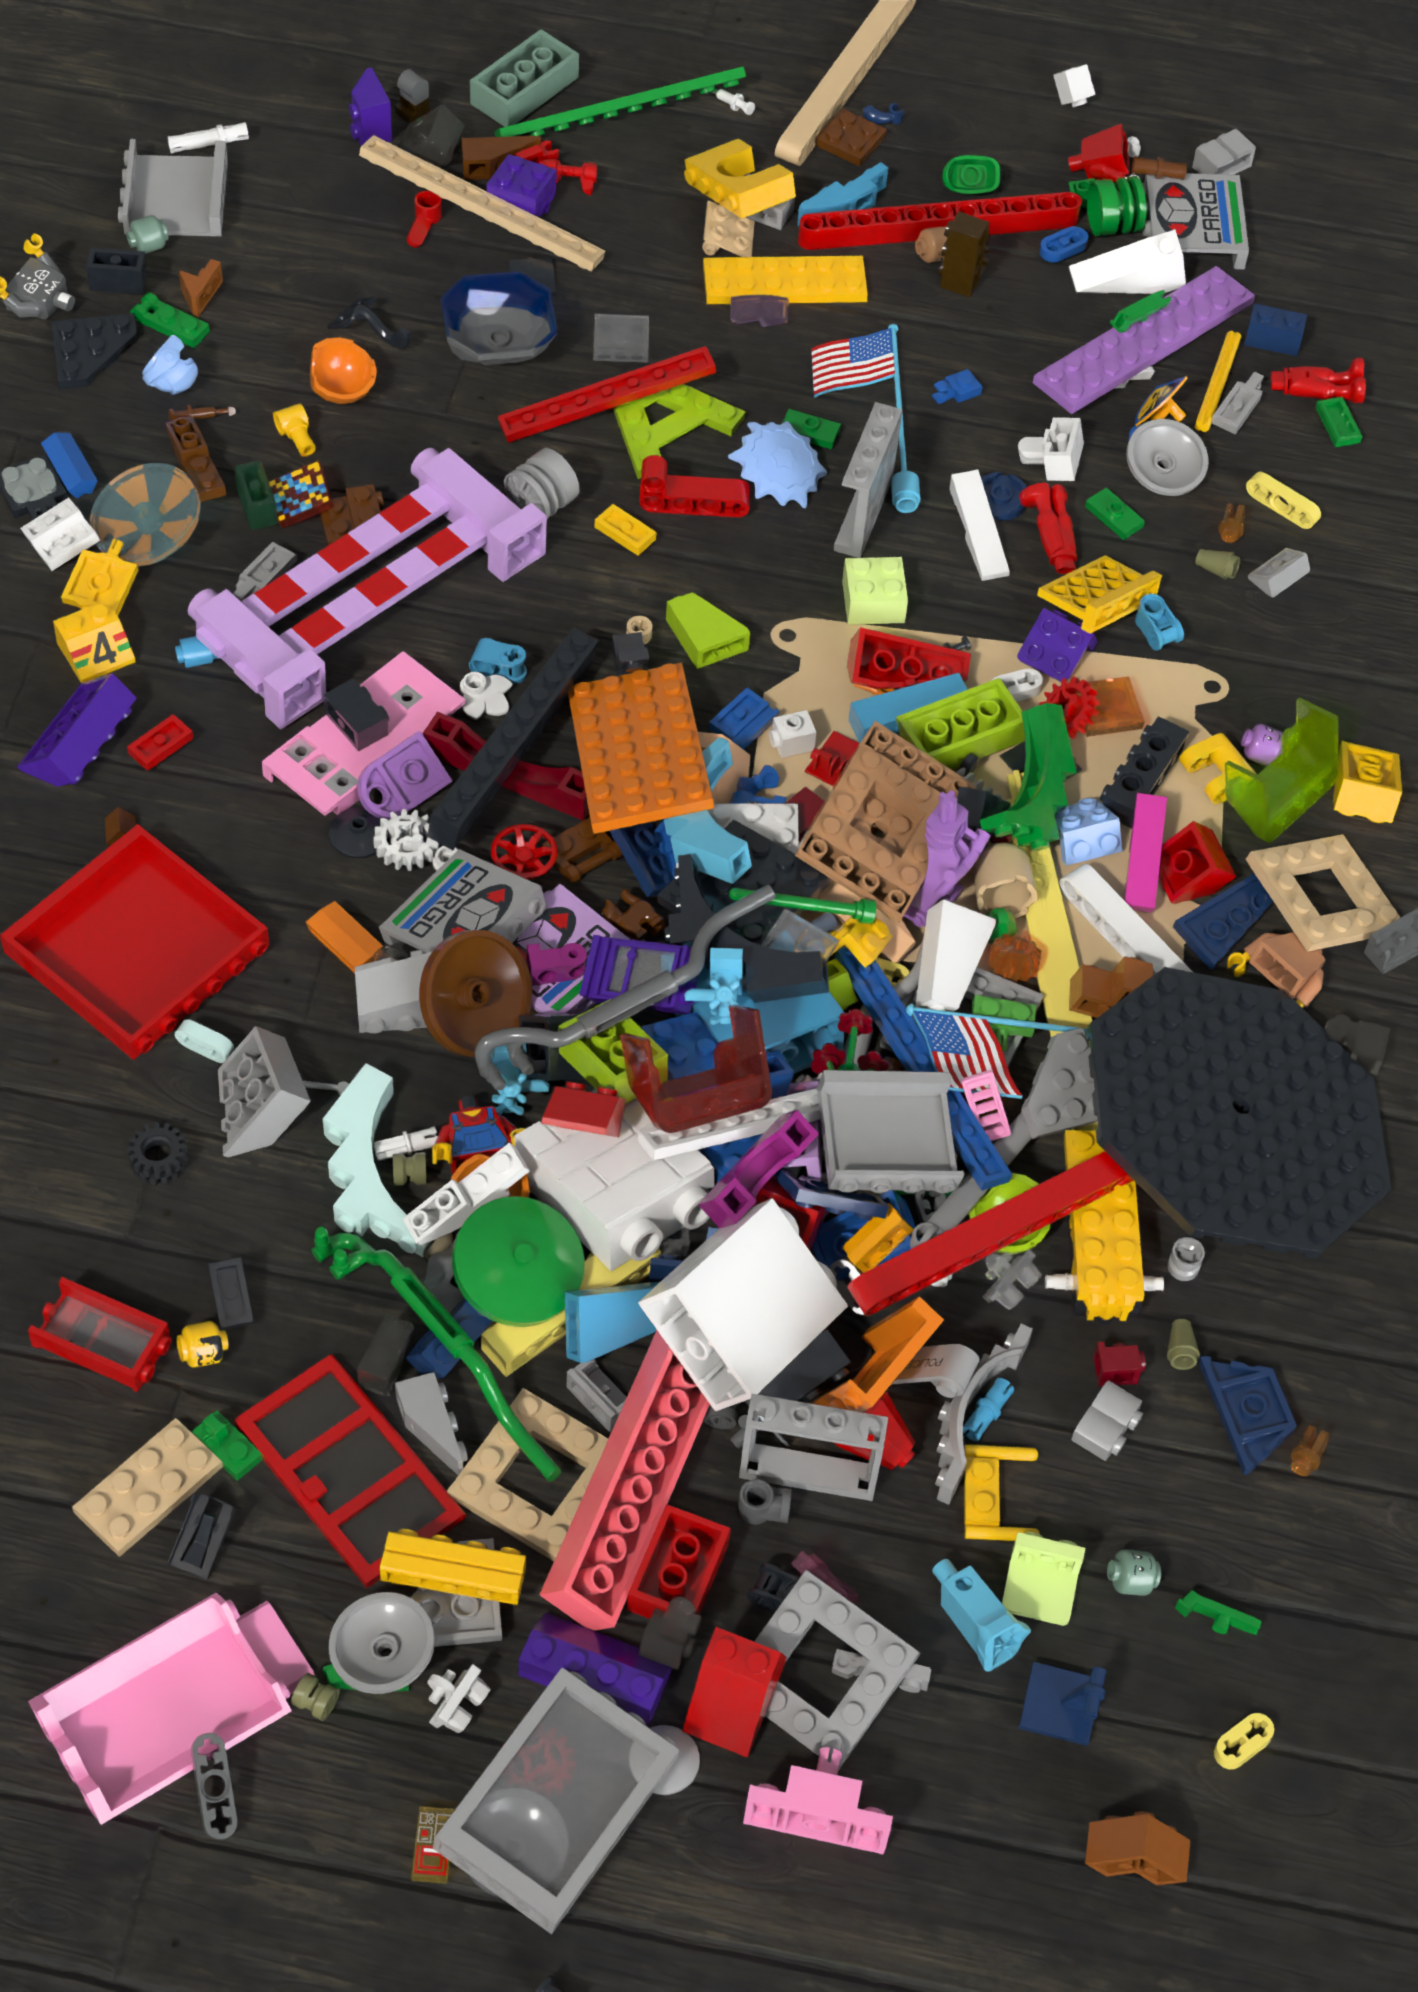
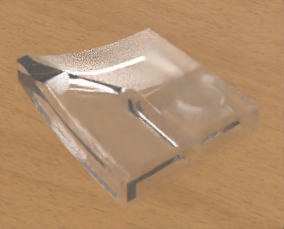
[762,908,839,962]

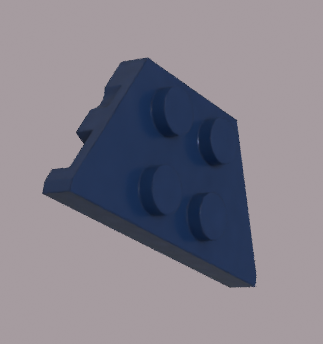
[1198,1356,1297,1475]

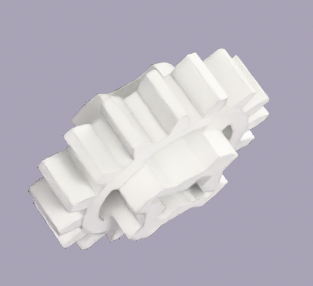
[374,809,439,871]

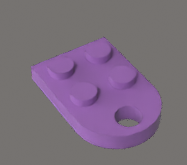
[357,731,452,819]

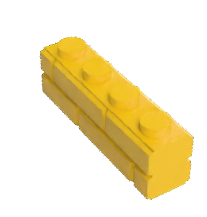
[380,1529,526,1605]

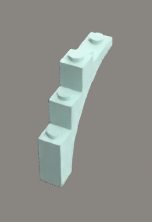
[323,1063,431,1257]

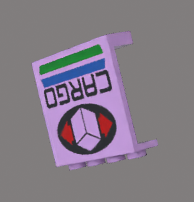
[512,884,640,1014]

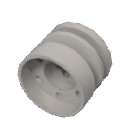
[504,448,580,519]

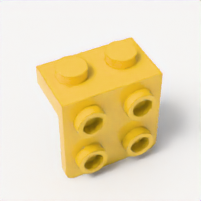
[814,916,893,968]

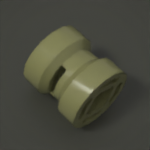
[393,1152,427,1186]
[291,1673,340,1721]

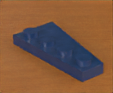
[1173,873,1274,971]

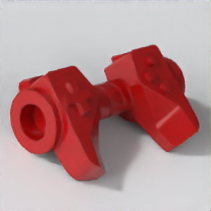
[539,158,598,196]

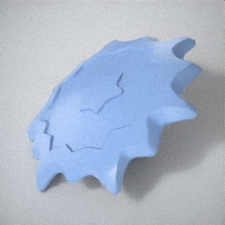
[728,421,827,508]

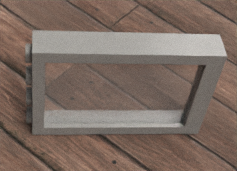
[433,1668,679,1934]

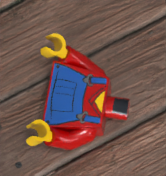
[432,1096,526,1174]

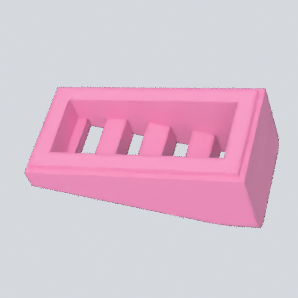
[961,1070,1011,1141]

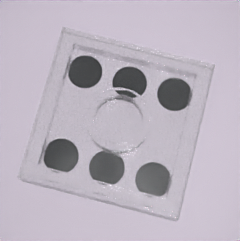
[593,314,649,362]

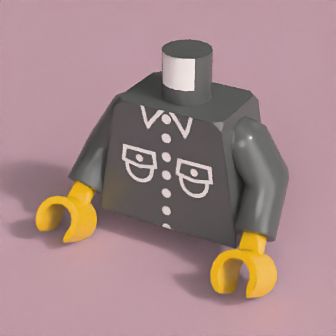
[0,234,75,320]

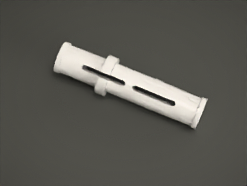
[167,122,249,154]

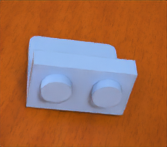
[1055,798,1122,866]

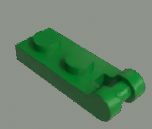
[130,292,210,348]

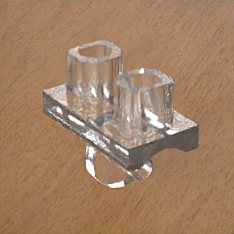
[982,1249,1042,1310]

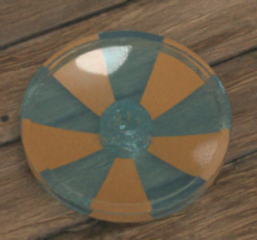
[89,463,201,566]

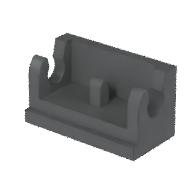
[1364,908,1418,974]

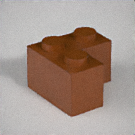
[1069,956,1153,1018]
[1085,1811,1190,1886]

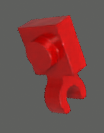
[515,140,559,164]

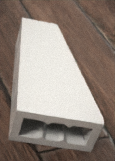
[916,899,996,1012]

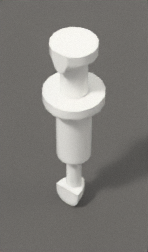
[712,89,755,115]

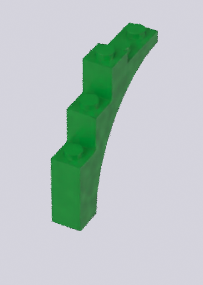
[980,703,1077,851]

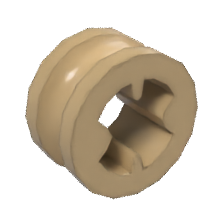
[626,616,653,644]

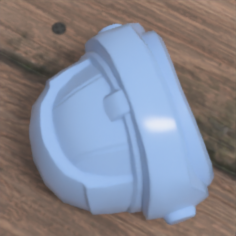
[142,335,198,395]

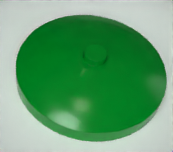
[452,1197,585,1327]

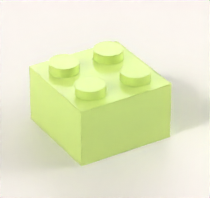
[842,557,908,625]

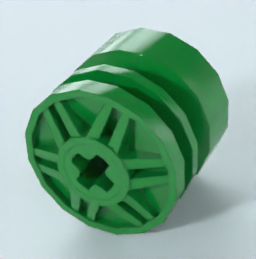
[1086,176,1146,236]

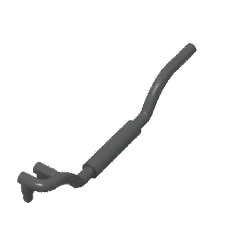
[475,885,776,1090]

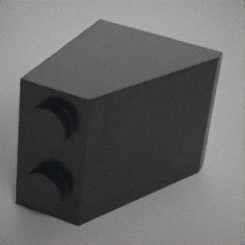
[519,1013,584,1081]

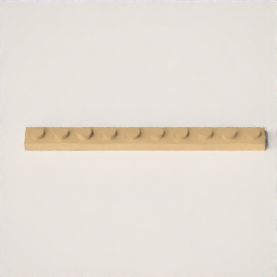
[359,135,605,272]

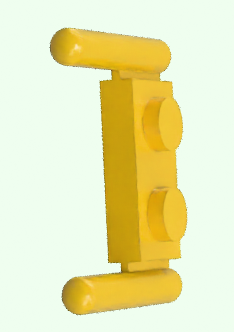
[964,1444,1040,1541]

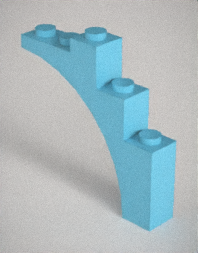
[664,737,752,884]

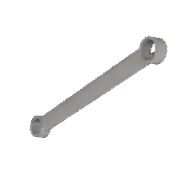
[910,1112,1031,1249]

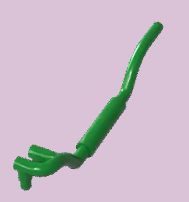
[311,1227,561,1482]

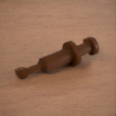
[168,405,236,421]

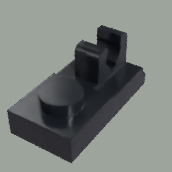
[208,1257,254,1330]

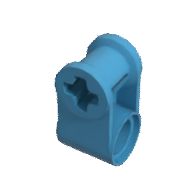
[1135,594,1184,651]
[469,638,527,684]

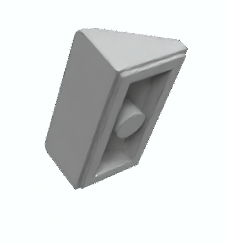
[1248,548,1310,597]

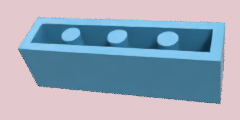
[848,673,968,743]

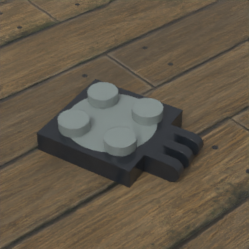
[0,454,68,521]

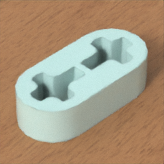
[175,1020,234,1063]

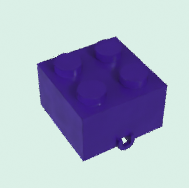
[487,154,557,218]

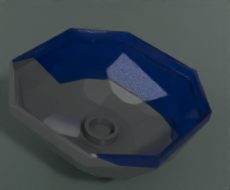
[441,271,557,365]

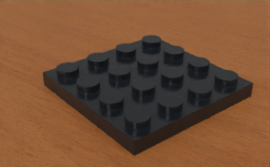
[657,819,832,947]

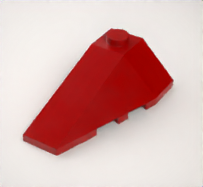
[847,627,971,689]

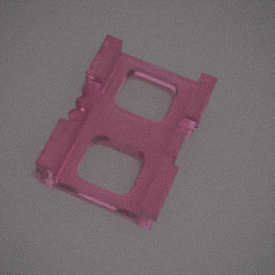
[791,1551,860,1604]

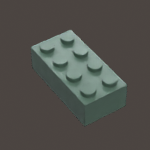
[470,29,579,127]

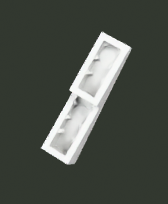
[949,470,1010,581]

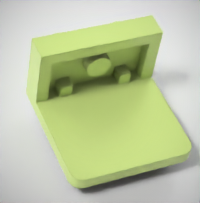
[1002,1532,1085,1626]

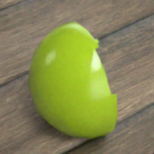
[968,1173,1050,1255]

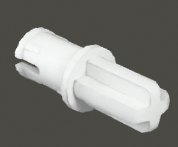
[374,1126,438,1160]

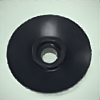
[329,807,389,859]

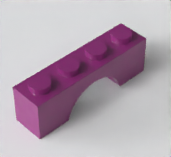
[698,1110,819,1228]

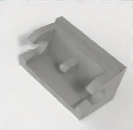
[567,1359,627,1433]

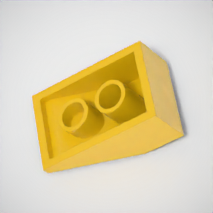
[1333,741,1402,823]

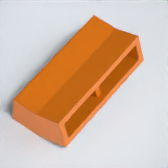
[306,901,386,974]

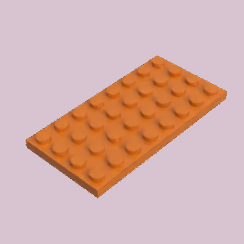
[568,662,714,834]

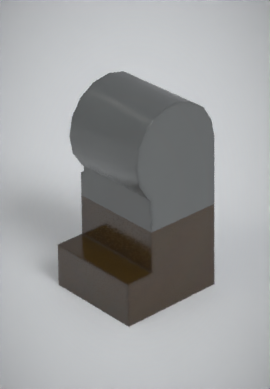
[395,69,430,125]

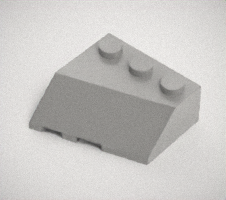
[354,949,432,1033]
[218,1026,310,1157]

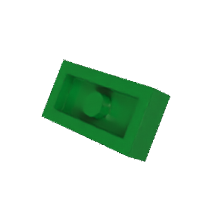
[191,1410,263,1481]

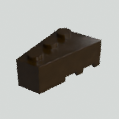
[938,212,989,298]

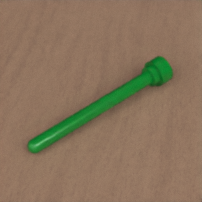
[729,888,876,924]

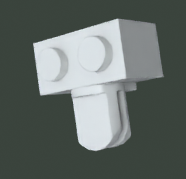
[1018,418,1084,481]

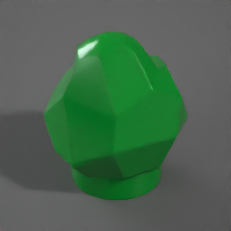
[985,908,1018,946]

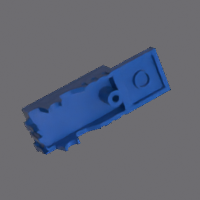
[641,1012,778,1182]

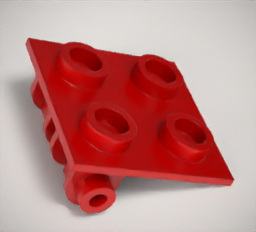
[804,731,860,786]

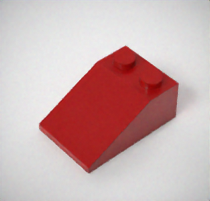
[682,1627,787,1758]

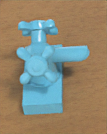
[684,948,743,1026]
[491,1043,550,1115]

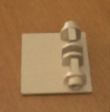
[702,200,755,257]

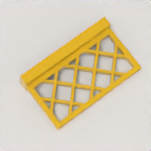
[1037,555,1162,634]

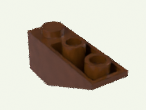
[462,136,541,180]

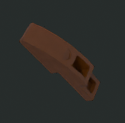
[165,416,226,502]

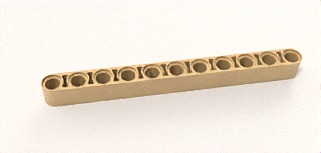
[775,0,916,166]

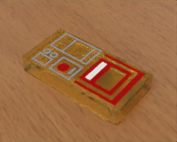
[411,1806,455,1884]

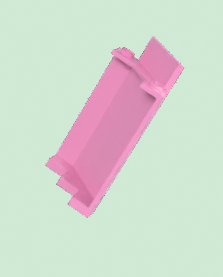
[28,1593,315,1825]

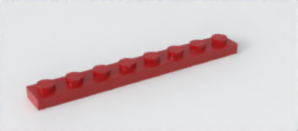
[498,346,716,443]

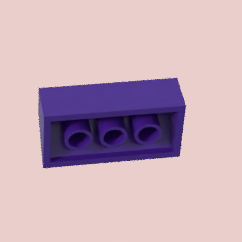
[17,673,137,787]
[519,1612,675,1726]

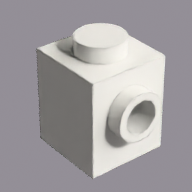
[1053,64,1095,107]
[769,710,817,758]

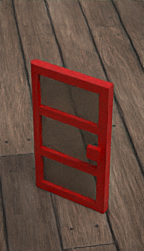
[234,1354,467,1589]

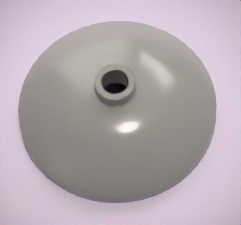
[1126,419,1208,496]
[329,1592,435,1694]

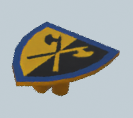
[1135,376,1188,427]

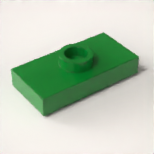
[1315,397,1362,447]
[783,409,841,450]
[1085,488,1145,540]

